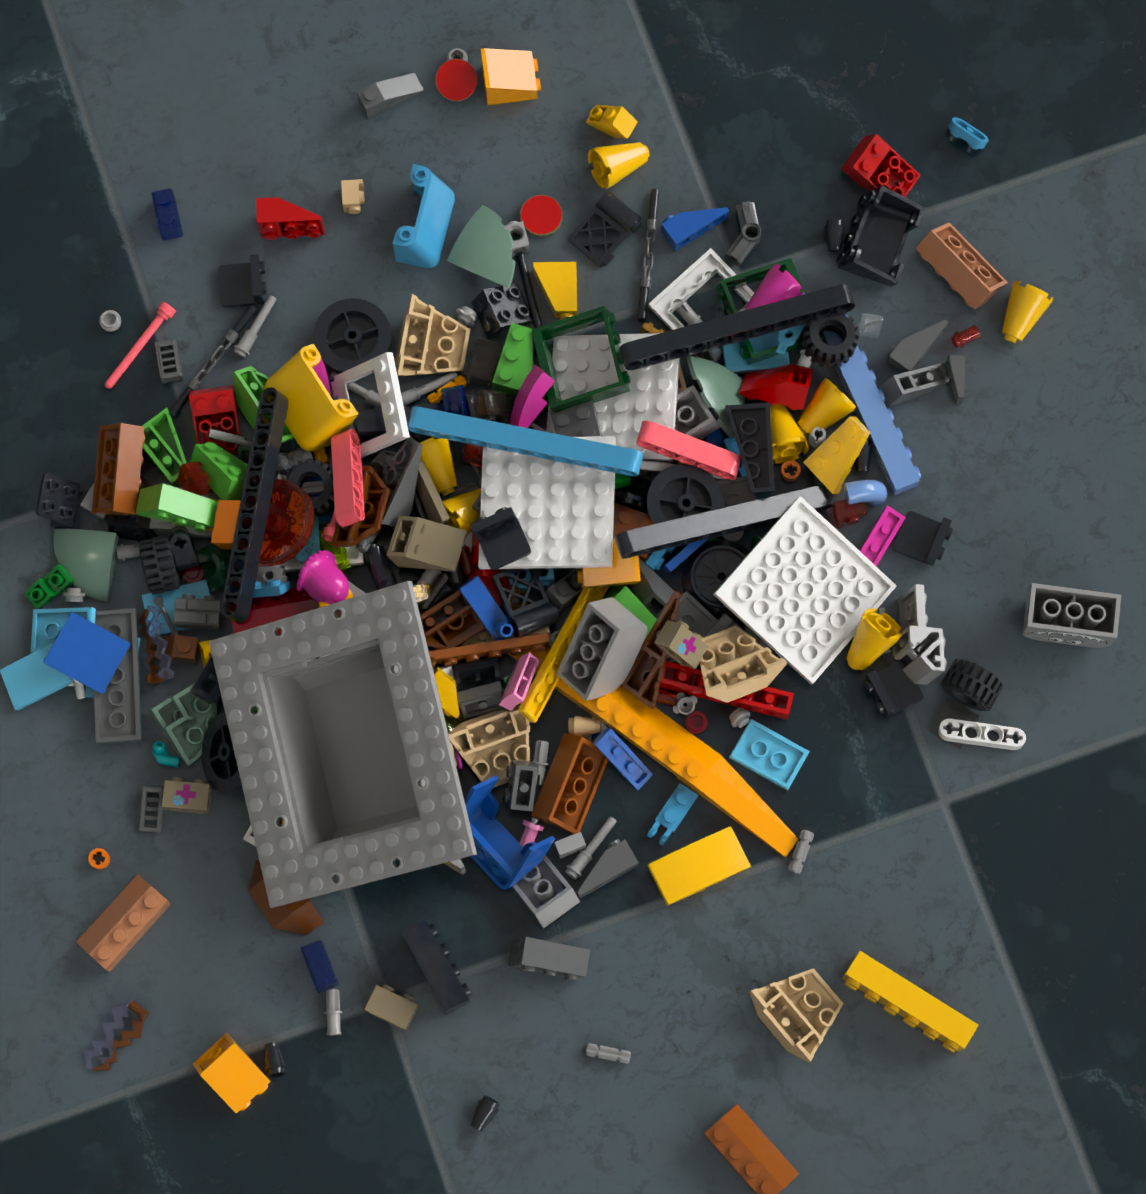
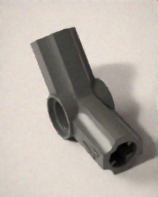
[725,201,761,266]

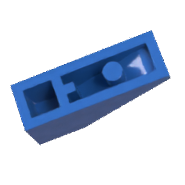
[661,207,729,252]

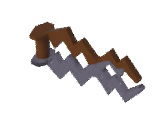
[139,605,174,685]
[84,998,150,1071]

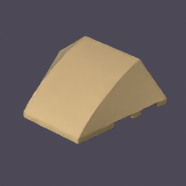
[395,294,470,376]
[700,626,787,703]
[448,705,530,787]
[750,968,844,1063]

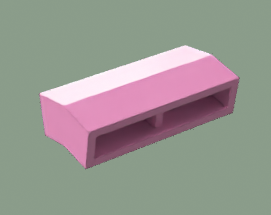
[499,652,539,711]

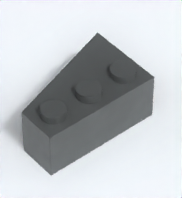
[508,937,590,981]

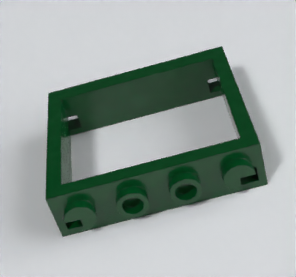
[716,258,823,365]
[532,305,631,413]

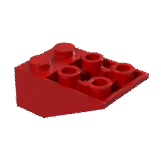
[841,134,921,197]
[256,197,325,240]
[739,364,813,410]
[189,385,241,455]

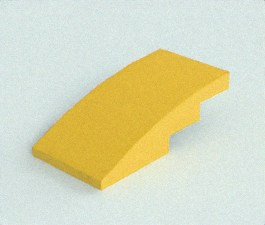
[647,826,751,906]

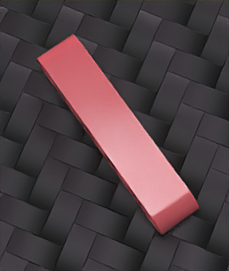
[636,421,742,480]
[331,429,365,528]

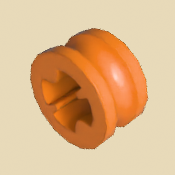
[780,460,801,482]
[88,848,110,870]

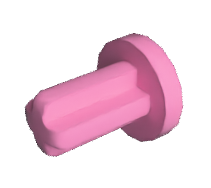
[520,817,544,847]

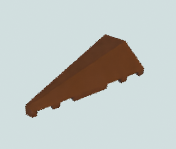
[621,591,682,709]

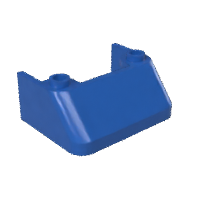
[464,776,555,890]

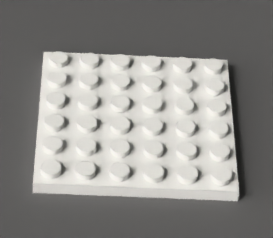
[547,333,680,462]
[478,436,616,569]
[713,496,897,684]

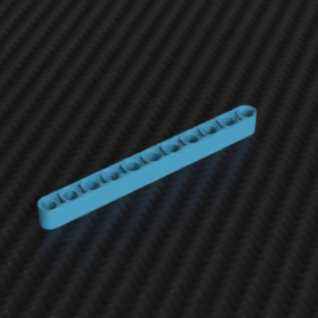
[407,406,643,476]

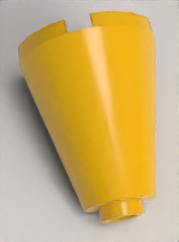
[588,142,650,189]
[1002,281,1053,344]
[797,378,856,438]
[771,404,809,464]
[420,437,457,497]
[442,488,481,537]
[846,608,902,670]

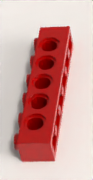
[659,661,794,720]

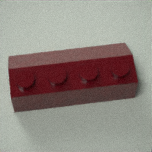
[232,587,319,635]

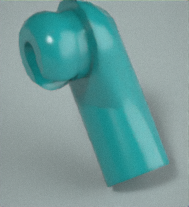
[152,741,181,768]

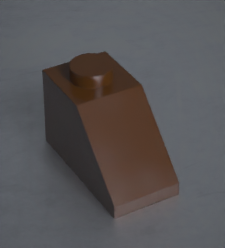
[154,635,200,665]

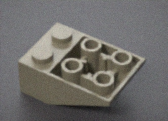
[386,516,467,572]

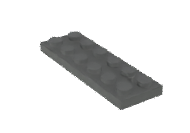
[94,608,142,744]

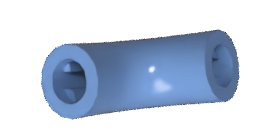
[844,480,887,507]

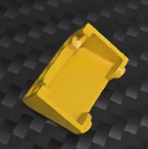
[264,344,358,451]

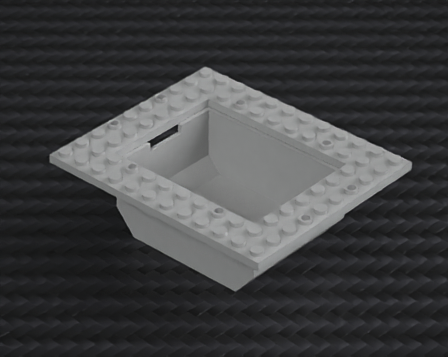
[209,581,477,908]

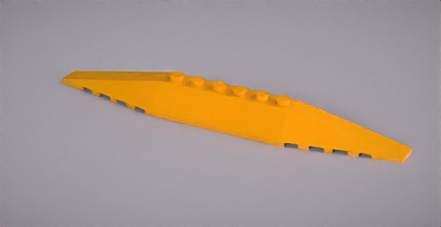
[507,647,799,858]

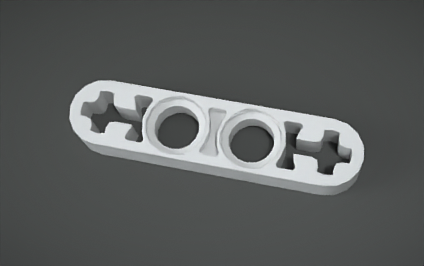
[938,719,1026,750]

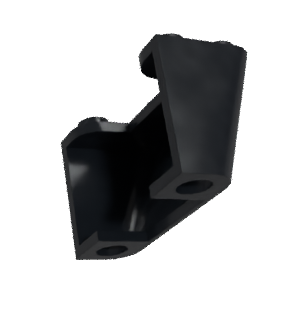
[836,185,925,287]

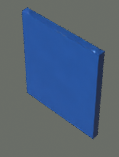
[43,612,131,695]

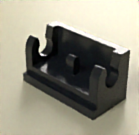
[190,655,221,705]
[453,657,503,692]

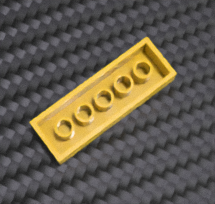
[842,951,979,1053]

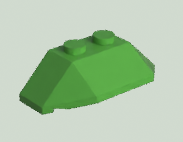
[233,366,294,443]

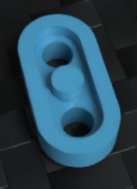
[948,117,989,150]

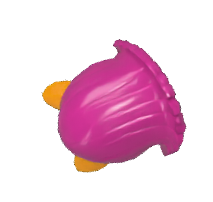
[296,550,353,608]

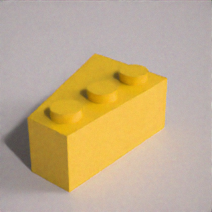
[803,416,870,494]

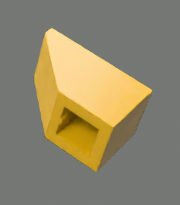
[586,105,638,139]
[434,667,459,719]

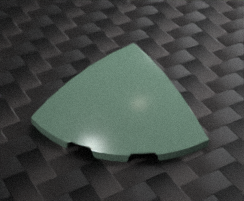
[447,205,515,288]
[687,356,745,439]
[54,529,119,603]
[148,682,219,766]

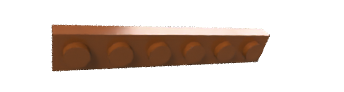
[429,633,549,667]

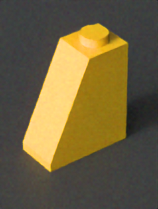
[533,262,577,320]

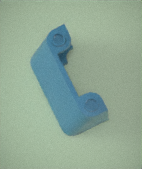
[393,164,455,268]

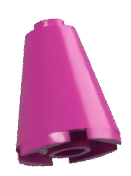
[745,264,805,310]

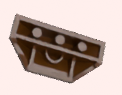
[331,466,390,547]
[420,577,492,650]
[248,859,325,936]

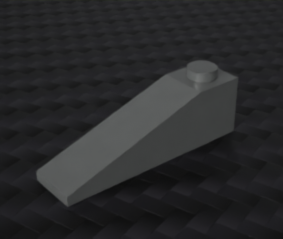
[382,437,422,528]

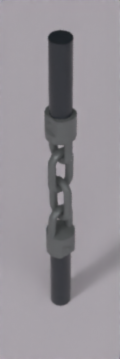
[637,189,660,320]
[169,305,257,417]

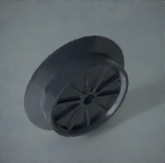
[313,298,392,372]
[646,464,725,524]
[682,540,750,618]
[201,712,242,793]

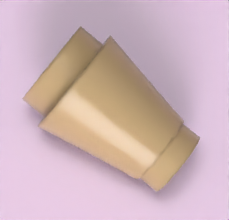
[568,716,602,736]

